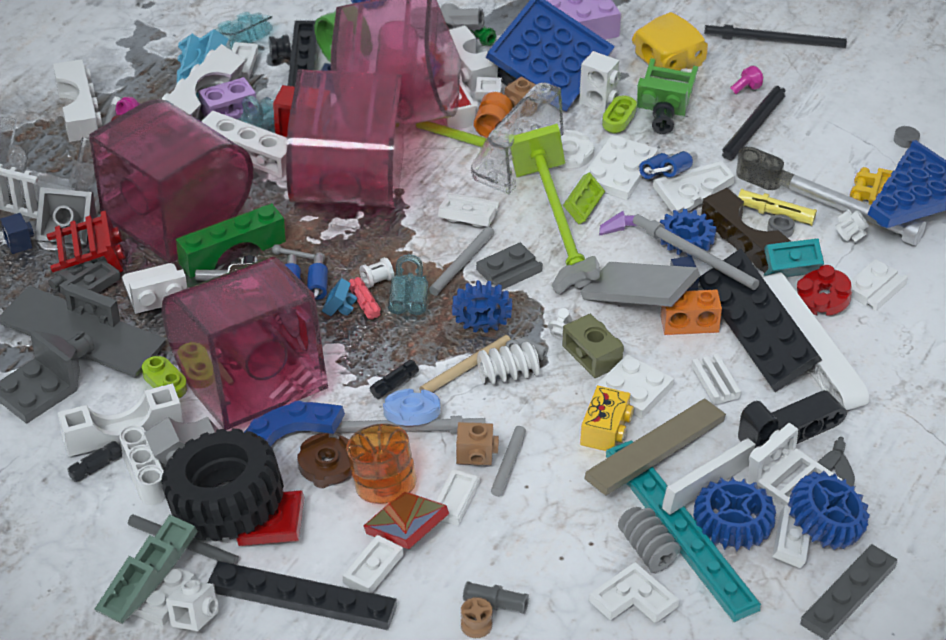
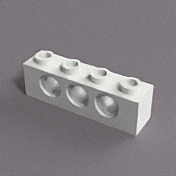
[196,111,299,178]

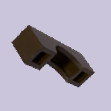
[701,188,792,273]

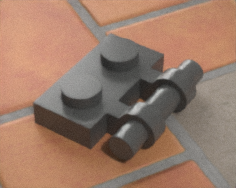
[48,258,120,297]

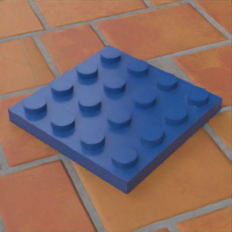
[485,0,615,112]

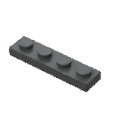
[800,544,898,640]

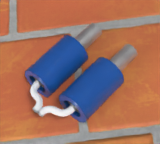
[639,151,698,179]
[279,254,328,303]

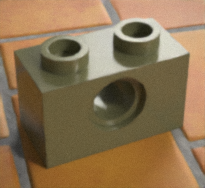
[562,313,624,379]

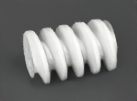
[477,342,540,385]

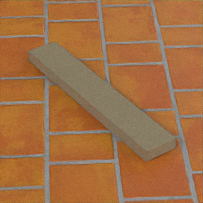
[584,398,726,496]

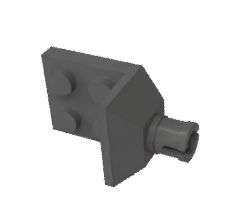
[0,331,94,424]

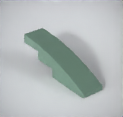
[94,514,198,624]

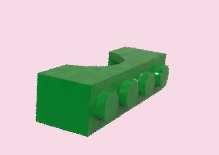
[176,203,286,278]

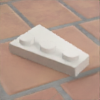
[653,161,734,213]

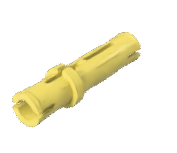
[738,189,817,226]

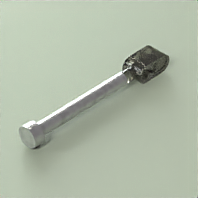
[736,147,926,246]

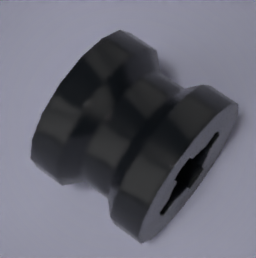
[268,34,291,60]

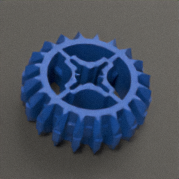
[788,471,870,550]
[693,476,776,551]

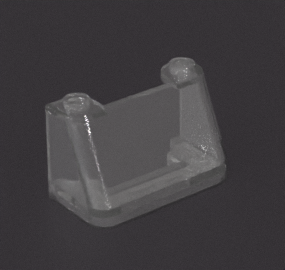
[471,83,564,194]

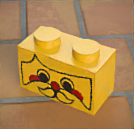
[580,385,634,451]

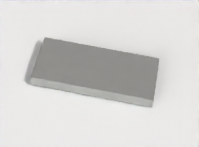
[580,262,700,307]

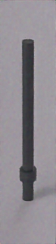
[704,24,847,48]

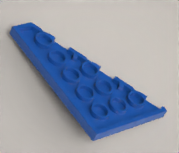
[867,140,946,228]

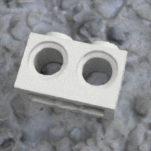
[579,51,621,112]

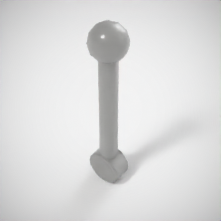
[272,245,325,262]

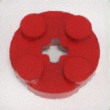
[797,265,852,316]

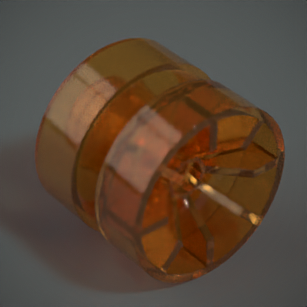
[346,424,417,504]

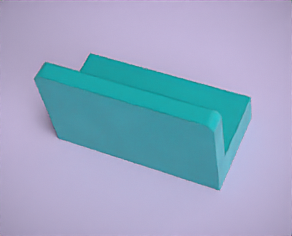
[764,238,824,277]

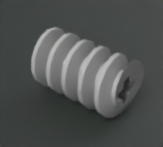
[618,507,681,572]

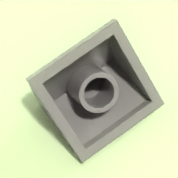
[35,187,97,245]

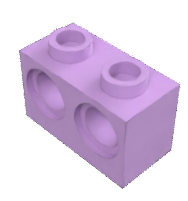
[198,77,257,119]

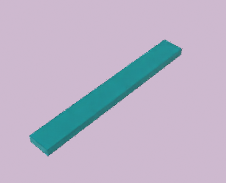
[606,440,761,622]

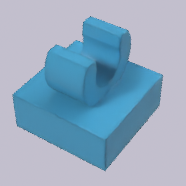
[322,278,357,316]

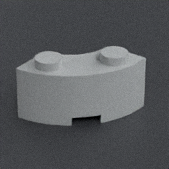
[144,417,218,465]

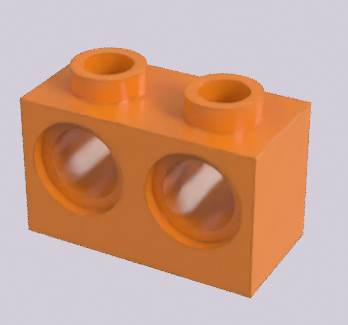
[660,290,722,335]

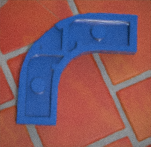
[244,401,345,446]

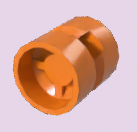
[474,92,512,139]

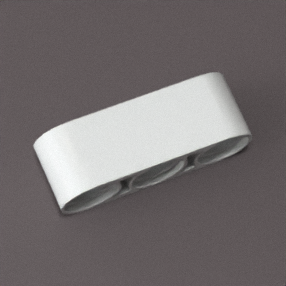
[119,425,166,505]

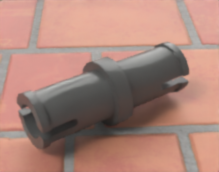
[463,581,529,614]

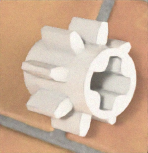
[835,209,869,242]

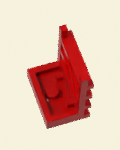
[47,210,126,273]

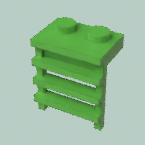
[637,58,698,116]

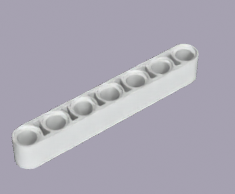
[763,272,869,410]

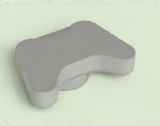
[552,256,600,294]

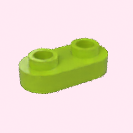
[602,96,637,133]
[142,356,187,399]

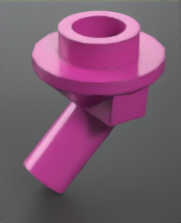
[730,65,763,94]

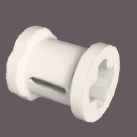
[359,257,394,288]

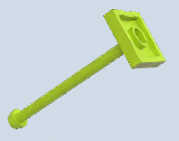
[508,124,585,266]

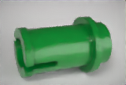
[469,26,497,46]

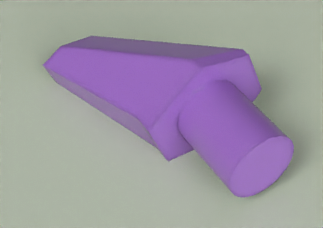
[599,211,637,236]

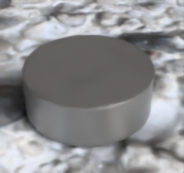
[894,126,920,148]
[767,214,795,238]

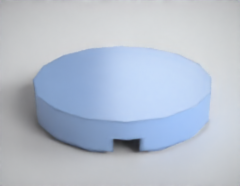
[383,389,440,426]

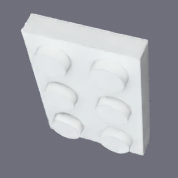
[581,135,658,200]

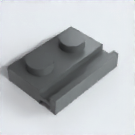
[476,242,543,290]

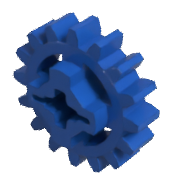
[660,209,716,256]
[452,280,512,333]

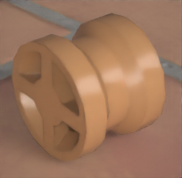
[461,598,492,638]

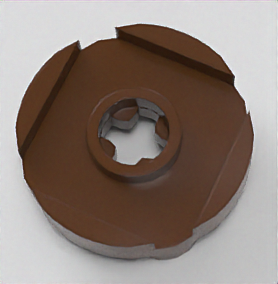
[297,433,356,488]

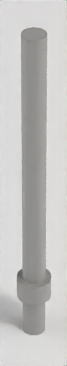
[633,214,759,290]
[311,416,486,433]

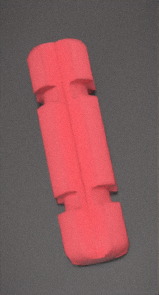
[349,277,381,320]

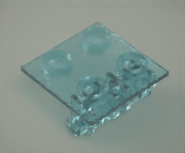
[215,12,273,48]

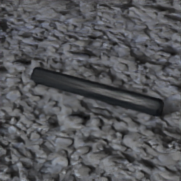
[722,85,786,160]

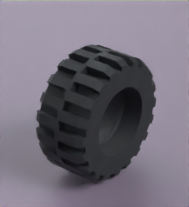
[161,428,284,541]

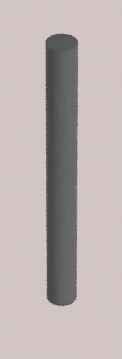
[128,514,239,565]

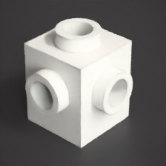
[166,580,219,631]

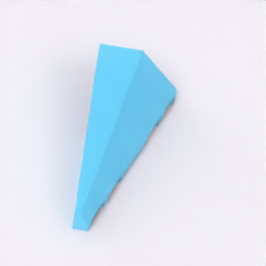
[177,29,229,100]

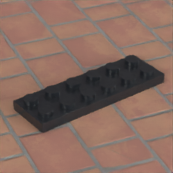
[699,248,822,392]

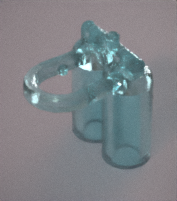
[239,95,275,131]
[388,254,429,315]

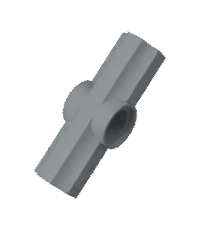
[411,3,485,32]

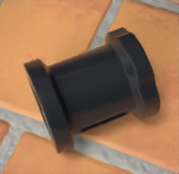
[652,102,675,134]

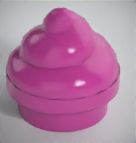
[116,97,142,118]

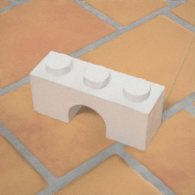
[437,25,498,91]

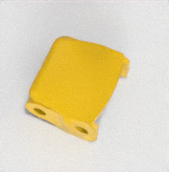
[632,12,708,71]

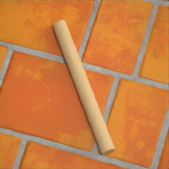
[419,335,511,392]

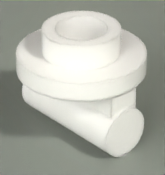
[548,308,572,340]

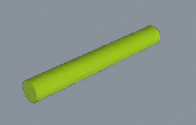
[416,118,488,148]

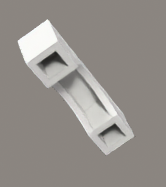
[159,44,245,133]
[53,59,102,142]
[58,384,183,457]

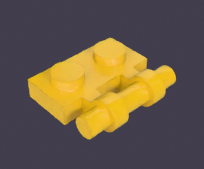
[850,167,893,205]

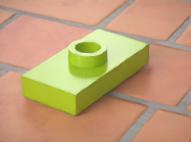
[563,172,605,224]

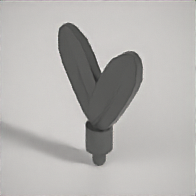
[817,436,855,487]

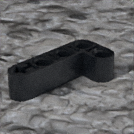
[738,390,847,449]

